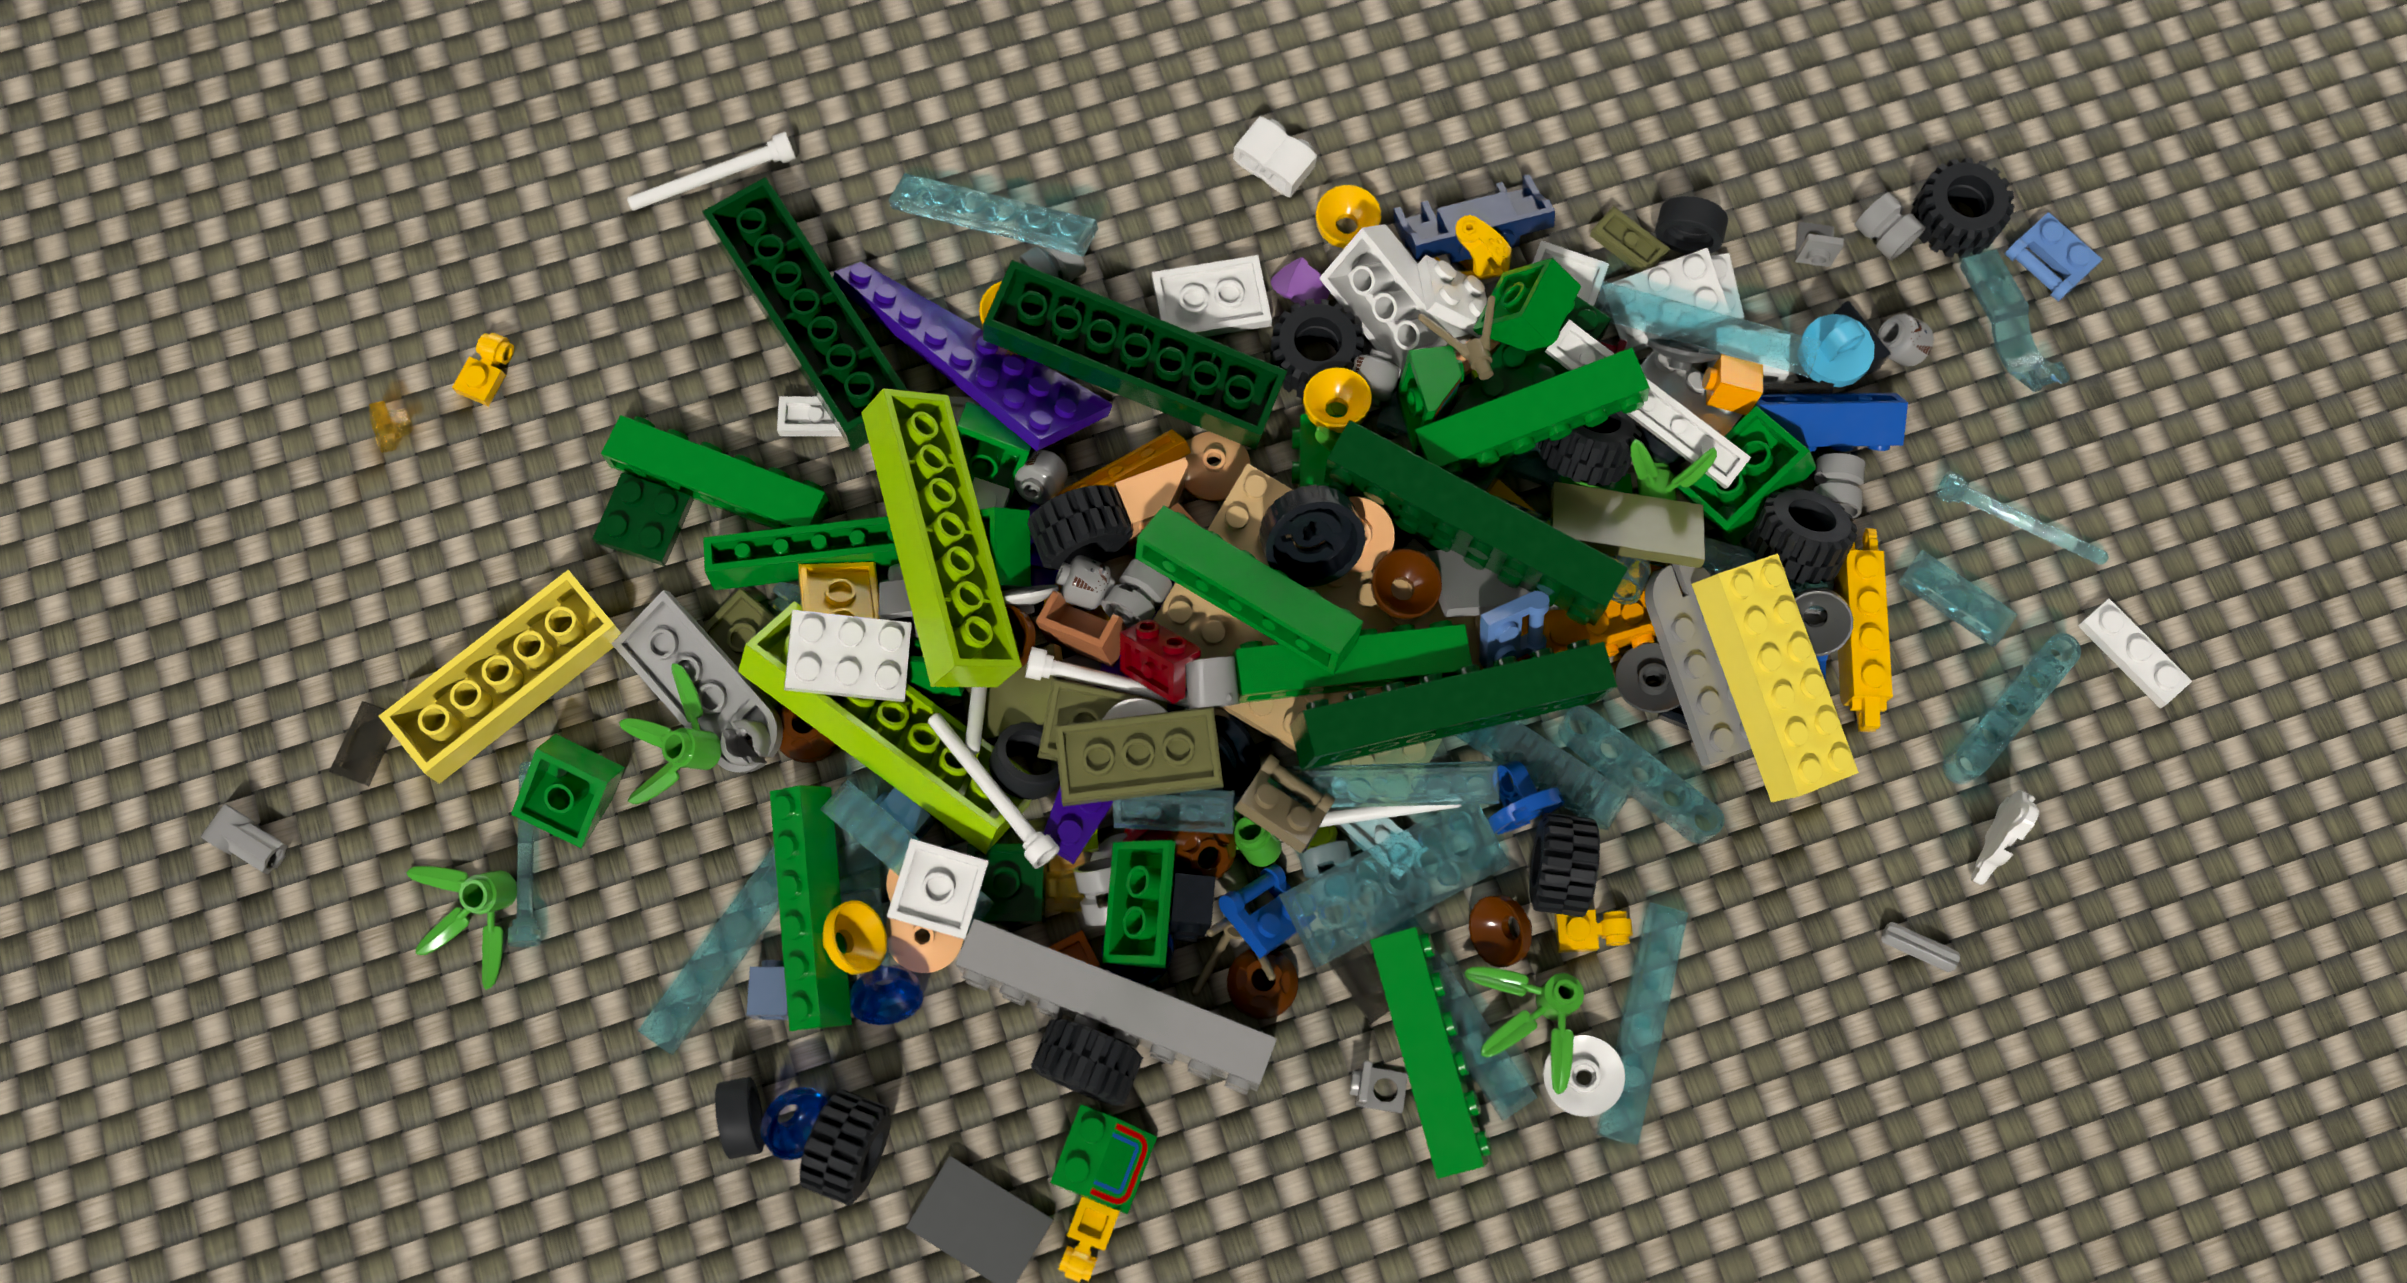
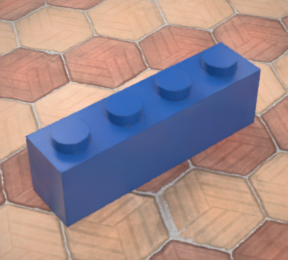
[1752,393,1908,452]

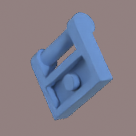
[2005,212,2103,302]
[1479,591,1549,669]

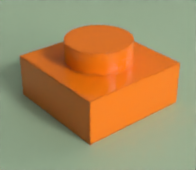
[1048,930,1100,968]

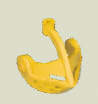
[1434,215,1512,280]

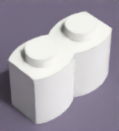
[1233,116,1317,198]

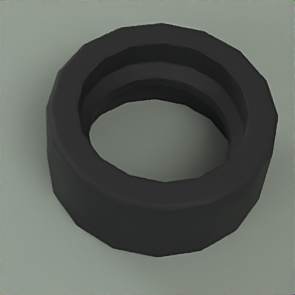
[1655,196,1728,254]
[989,722,1060,800]
[715,1077,764,1159]

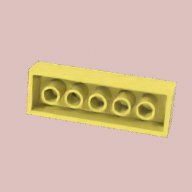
[1692,554,1859,802]
[379,570,621,784]

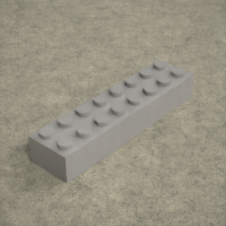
[955,919,1277,1095]

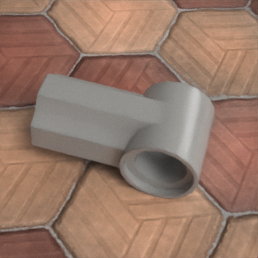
[200,804,288,875]

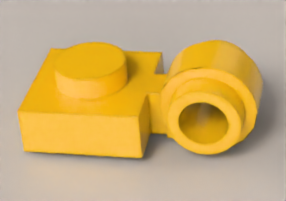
[452,332,514,407]
[1554,910,1633,953]
[1058,1196,1120,1283]

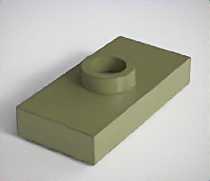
[1590,206,1670,273]

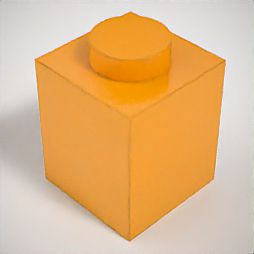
[1702,354,1763,415]

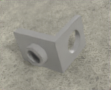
[1795,222,1844,267]
[1350,1061,1408,1114]

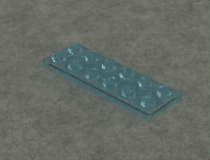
[1279,795,1510,968]

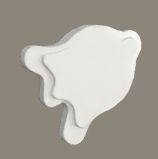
[1971,790,2039,885]

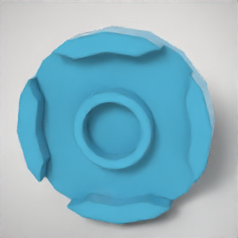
[1798,314,1874,387]

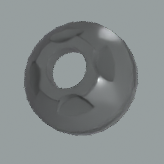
[1794,588,1853,656]

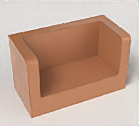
[1035,590,1127,668]

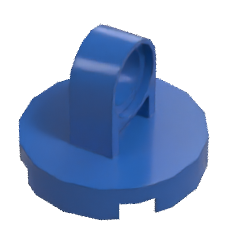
[1488,760,1565,835]

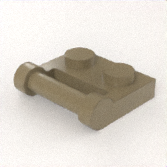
[1234,754,1336,853]

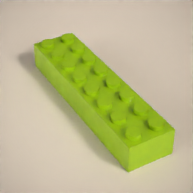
[861,388,1022,687]
[738,601,1032,854]

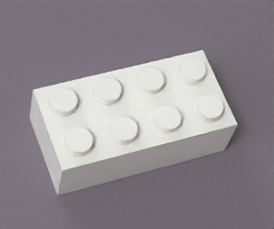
[1319,224,1473,380]

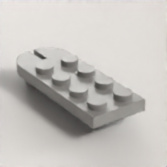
[1645,564,1751,766]
[612,590,783,773]

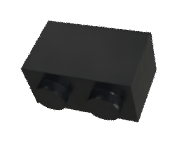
[1168,873,1215,942]

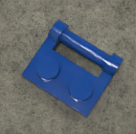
[1219,864,1315,959]

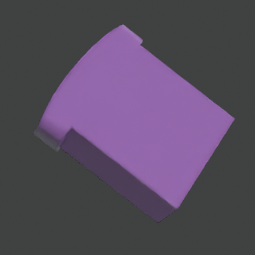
[1270,257,1330,307]

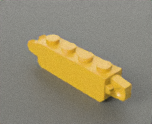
[1834,528,1893,732]

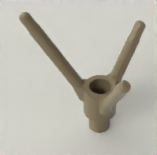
[1418,295,1496,380]
[1191,901,1276,996]

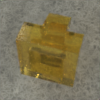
[369,401,411,453]
[1046,870,1085,913]

